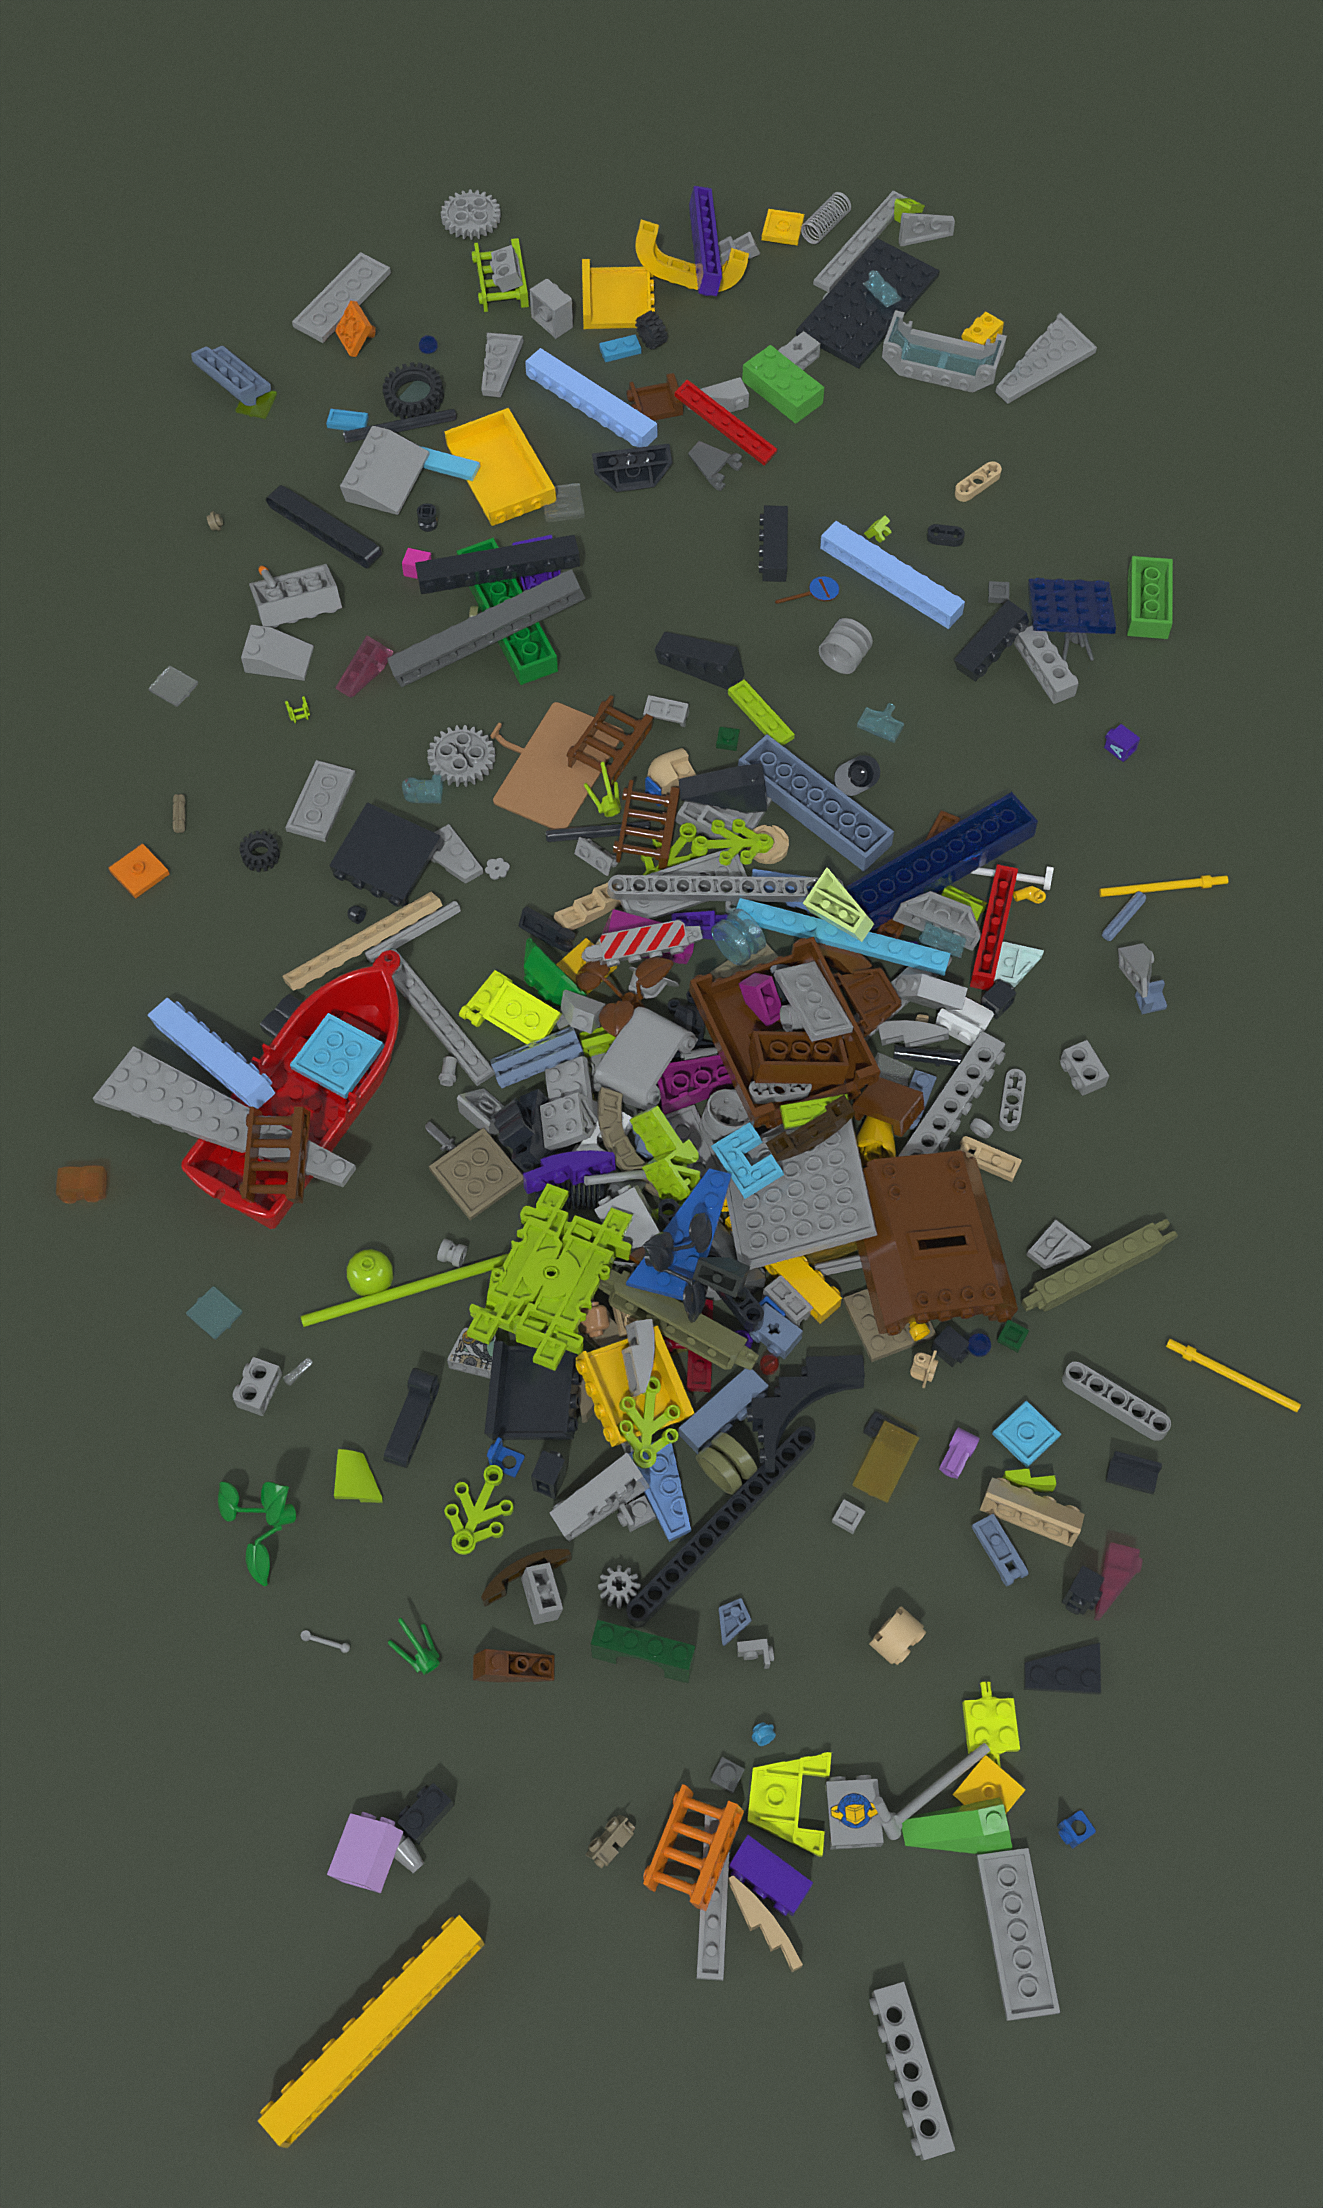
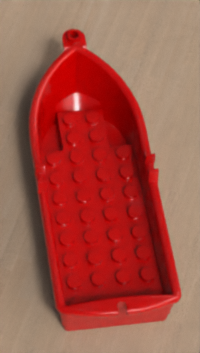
[181,950,401,1229]

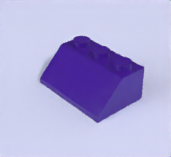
[729,1835,813,1916]

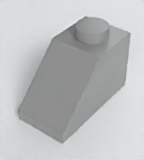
[560,990,605,1034]

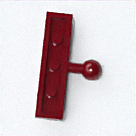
[662,1300,713,1392]

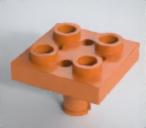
[335,300,376,357]

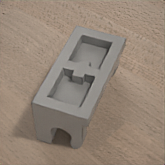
[643,695,689,727]
[761,1275,813,1327]

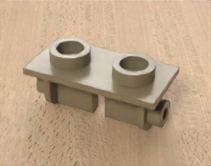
[585,1815,635,1869]

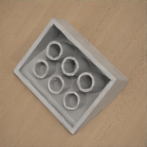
[340,426,430,515]
[249,564,342,628]

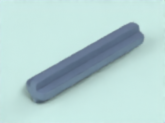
[1102,891,1146,941]

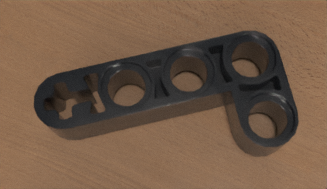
[383,1367,440,1468]

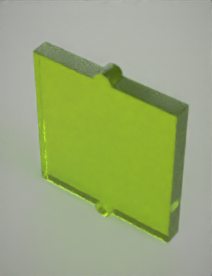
[235,391,277,419]

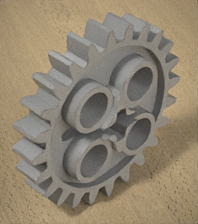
[441,189,501,240]
[427,725,495,787]

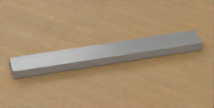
[813,191,908,292]
[387,948,495,1086]

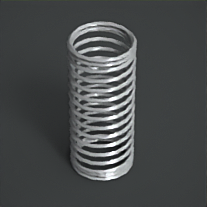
[801,192,851,244]

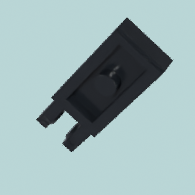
[518,906,576,952]

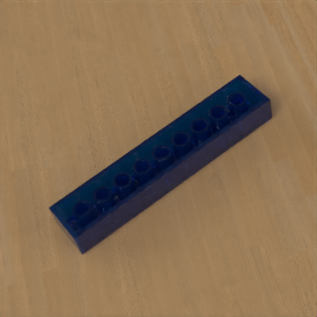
[845,792,1038,932]

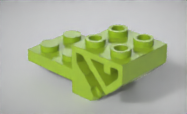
[629,1105,700,1202]

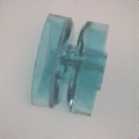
[711,908,766,966]

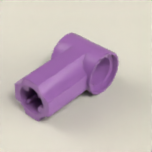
[939,1427,980,1479]

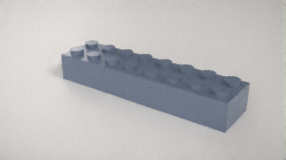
[738,735,894,872]

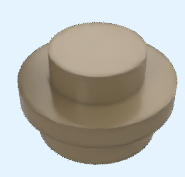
[207,511,223,531]

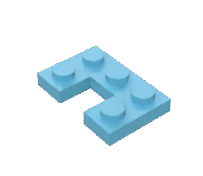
[711,1122,784,1199]

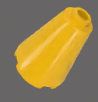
[856,1116,896,1168]

